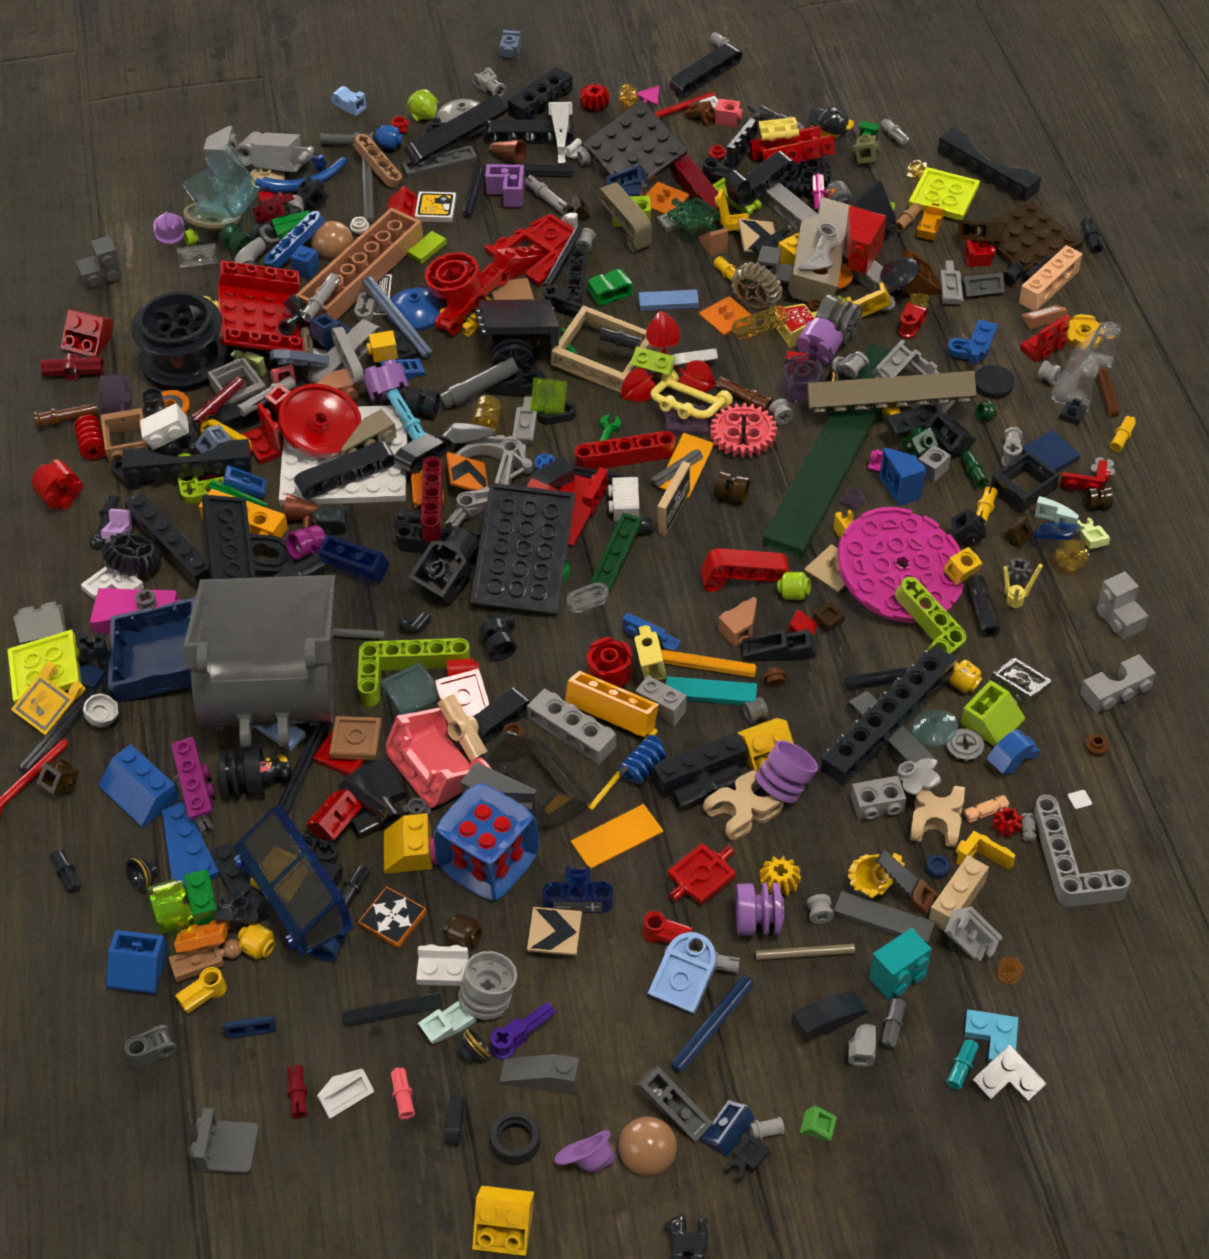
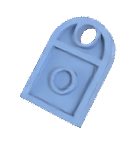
[648,932,717,1014]

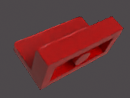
[387,186,418,218]

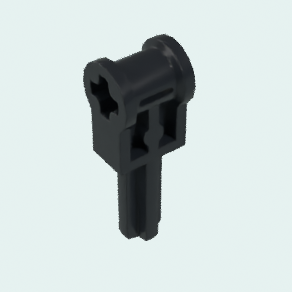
[542,285,595,315]

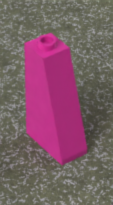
[90,588,181,636]

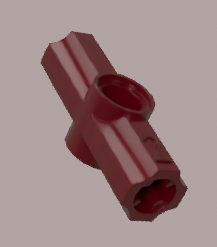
[40,353,105,380]

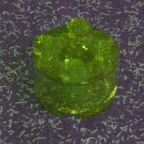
[147,878,193,934]

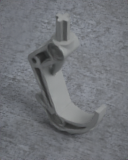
[445,435,532,529]

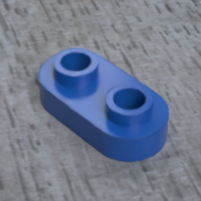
[947,338,987,361]

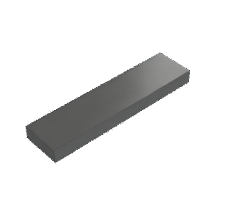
[402,146,478,179]
[833,891,935,944]

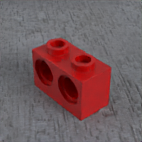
[305,789,362,841]

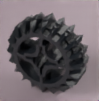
[102,531,162,578]

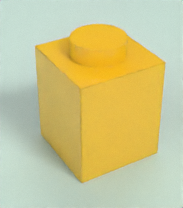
[366,330,398,363]

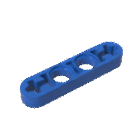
[264,211,324,268]

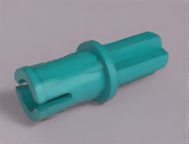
[946,1039,979,1090]

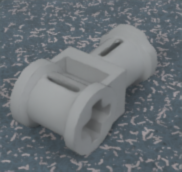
[472,67,506,98]
[832,351,869,378]
[1001,427,1023,467]

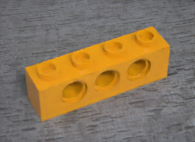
[199,489,288,538]

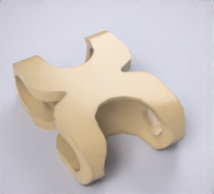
[703,770,784,840]
[910,786,965,848]

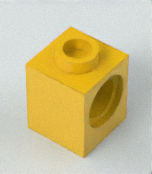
[943,547,982,586]

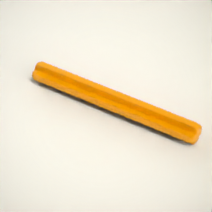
[661,649,756,677]

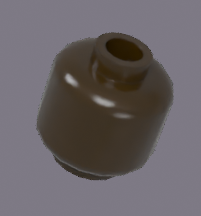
[444,914,482,950]

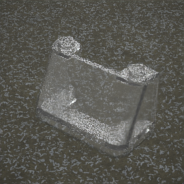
[1051,322,1122,412]

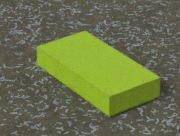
[407,231,447,264]

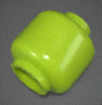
[777,572,811,600]

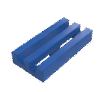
[222,465,267,499]

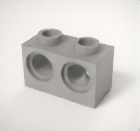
[851,776,906,820]

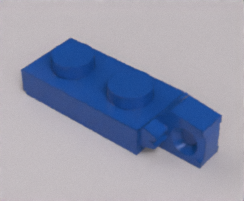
[967,320,998,364]
[623,613,681,652]

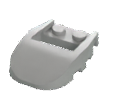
[871,340,955,413]

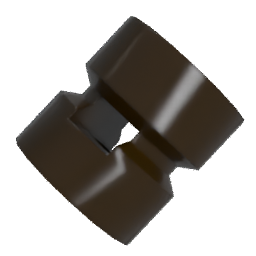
[714,471,750,504]

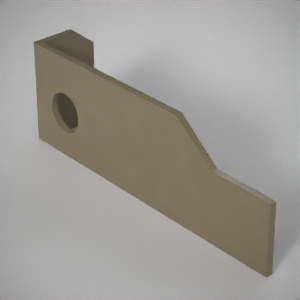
[788,197,850,302]

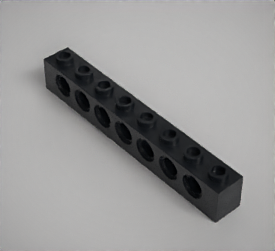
[820,645,957,786]

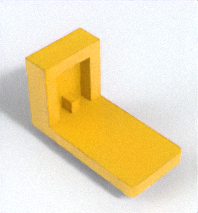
[715,189,750,232]
[956,831,1015,870]

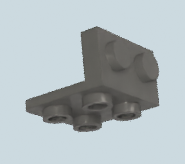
[191,1108,259,1174]

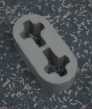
[354,291,377,322]

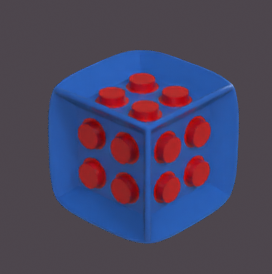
[433,783,539,901]

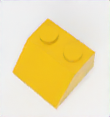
[384,813,432,874]

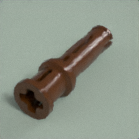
[716,376,775,414]
[34,403,99,430]

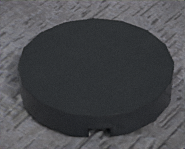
[975,365,1015,399]

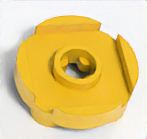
[1067,314,1105,349]

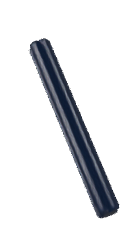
[671,975,753,1073]

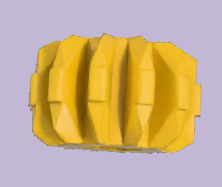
[760,855,801,897]

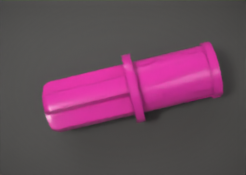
[811,174,826,212]

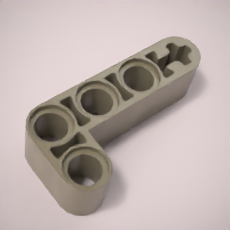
[598,182,652,252]

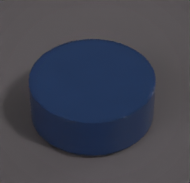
[926,854,951,879]

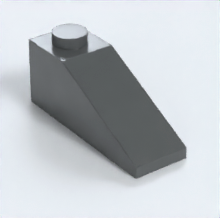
[499,1054,580,1095]
[634,1066,713,1142]

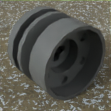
[815,294,862,345]

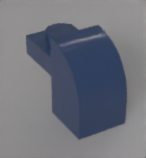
[309,313,352,350]

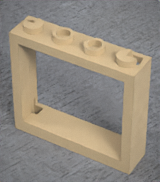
[551,305,653,393]

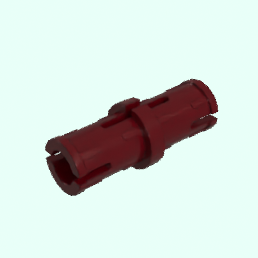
[287,1065,308,1119]

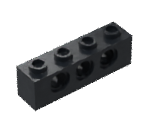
[507,67,573,120]

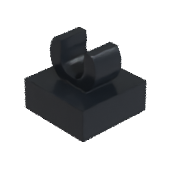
[1059,398,1087,426]

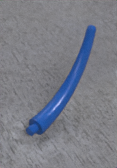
[255,157,347,193]

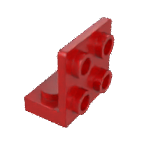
[1020,315,1071,363]
[242,402,283,465]
[559,467,608,516]

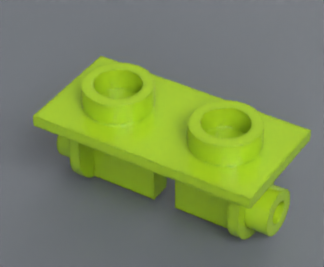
[630,346,675,375]

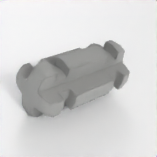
[1021,813,1036,842]

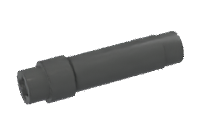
[440,357,520,409]

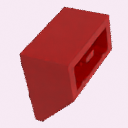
[61,310,114,357]

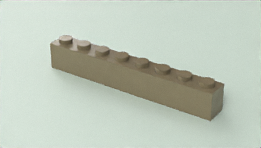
[807,371,976,414]

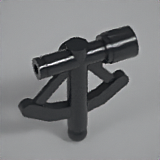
[747,105,788,121]

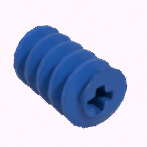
[618,735,667,785]

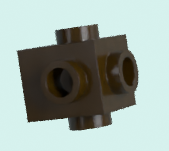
[36,759,80,795]

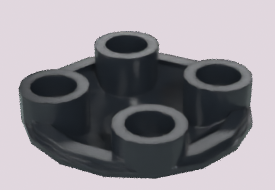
[880,257,920,290]

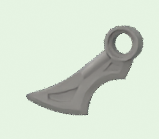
[798,223,838,270]

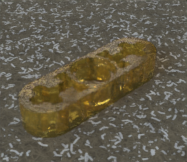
[732,305,789,339]

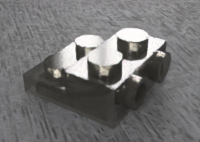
[989,658,1052,711]

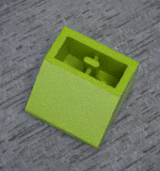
[960,680,1025,746]

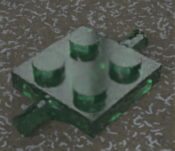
[667,197,721,234]

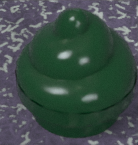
[976,401,998,422]

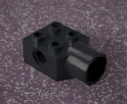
[408,526,480,606]

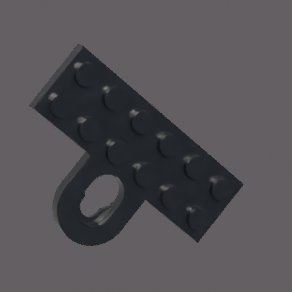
[202,494,294,579]

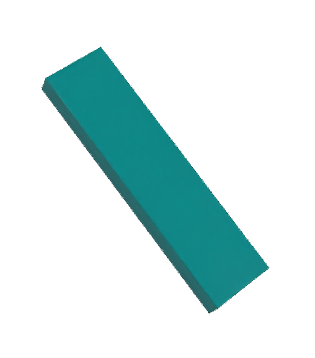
[666,676,757,705]

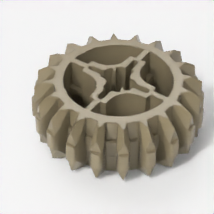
[731,261,783,311]

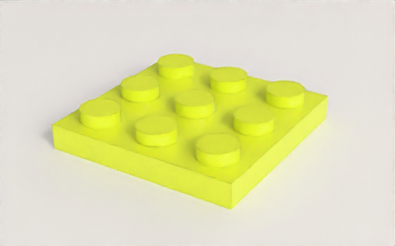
[908,167,980,220]
[8,629,82,704]

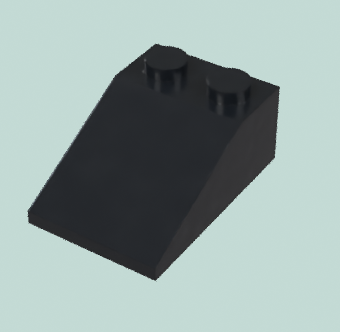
[852,179,896,240]

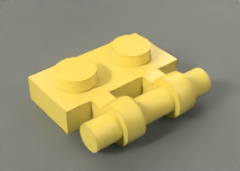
[759,117,799,142]

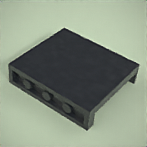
[475,299,559,347]

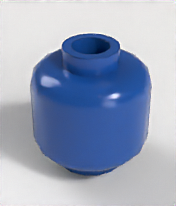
[375,125,403,151]

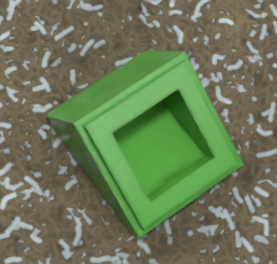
[800,1105,837,1141]

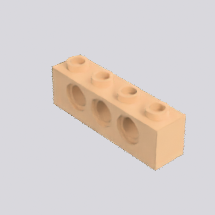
[1019,245,1082,311]

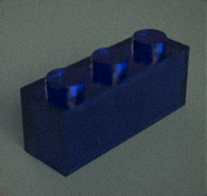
[317,534,390,583]

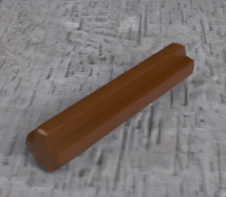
[1096,368,1121,417]

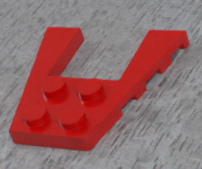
[484,214,575,287]

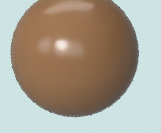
[311,221,354,261]
[618,1116,677,1177]

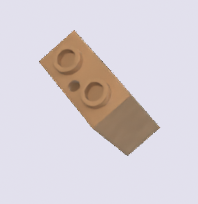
[101,408,149,464]

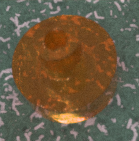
[997,957,1023,984]

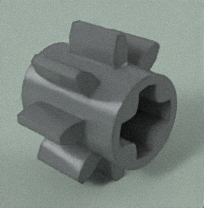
[1005,558,1032,585]

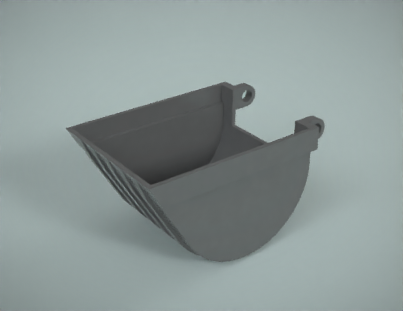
[183,575,336,749]

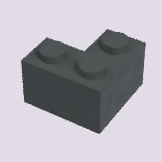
[76,236,123,289]
[757,246,794,296]

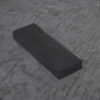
[884,404,938,437]

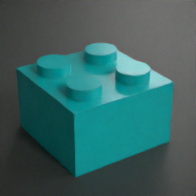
[869,928,932,1000]

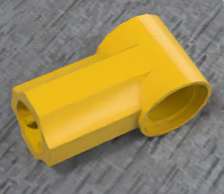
[175,967,227,1014]

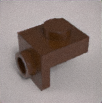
[684,101,715,126]

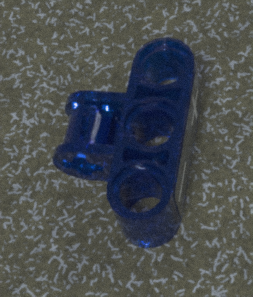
[542,866,613,913]

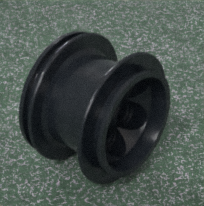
[131,292,228,392]

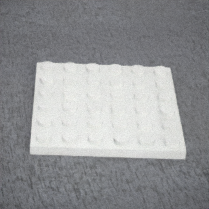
[279,405,408,506]

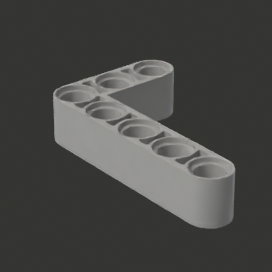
[1033,795,1130,907]

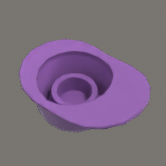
[153,211,185,244]
[554,1130,615,1172]

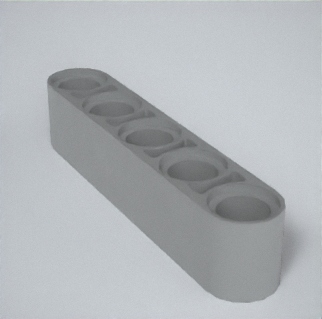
[307,319,382,384]

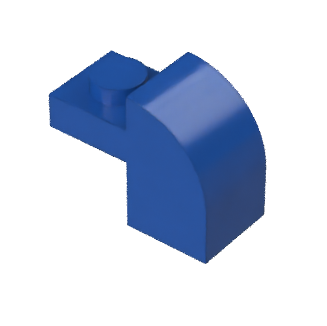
[986,729,1040,774]

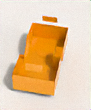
[916,203,945,241]

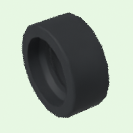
[490,1111,540,1165]

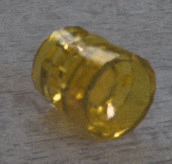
[471,395,502,431]

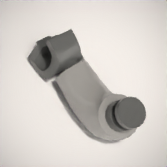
[234,224,280,265]

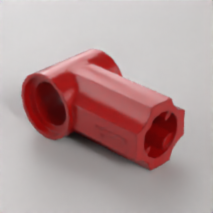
[642,911,693,944]

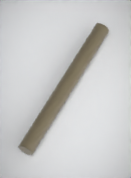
[755,944,855,960]

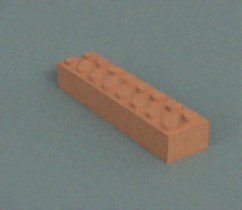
[296,208,423,320]

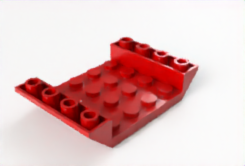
[218,260,305,352]

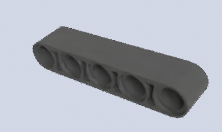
[846,691,937,771]

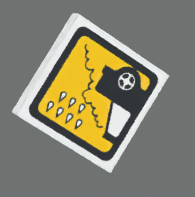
[415,192,457,223]

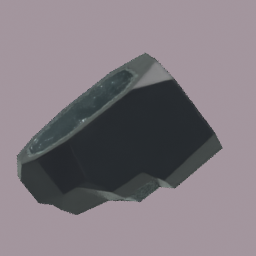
[312,505,348,533]

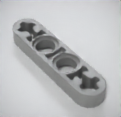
[331,326,364,384]

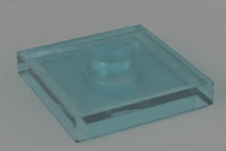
[381,662,439,715]

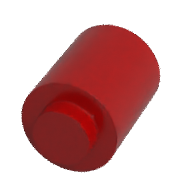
[447,658,479,677]

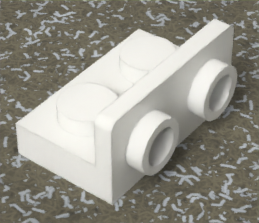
[416,944,469,986]

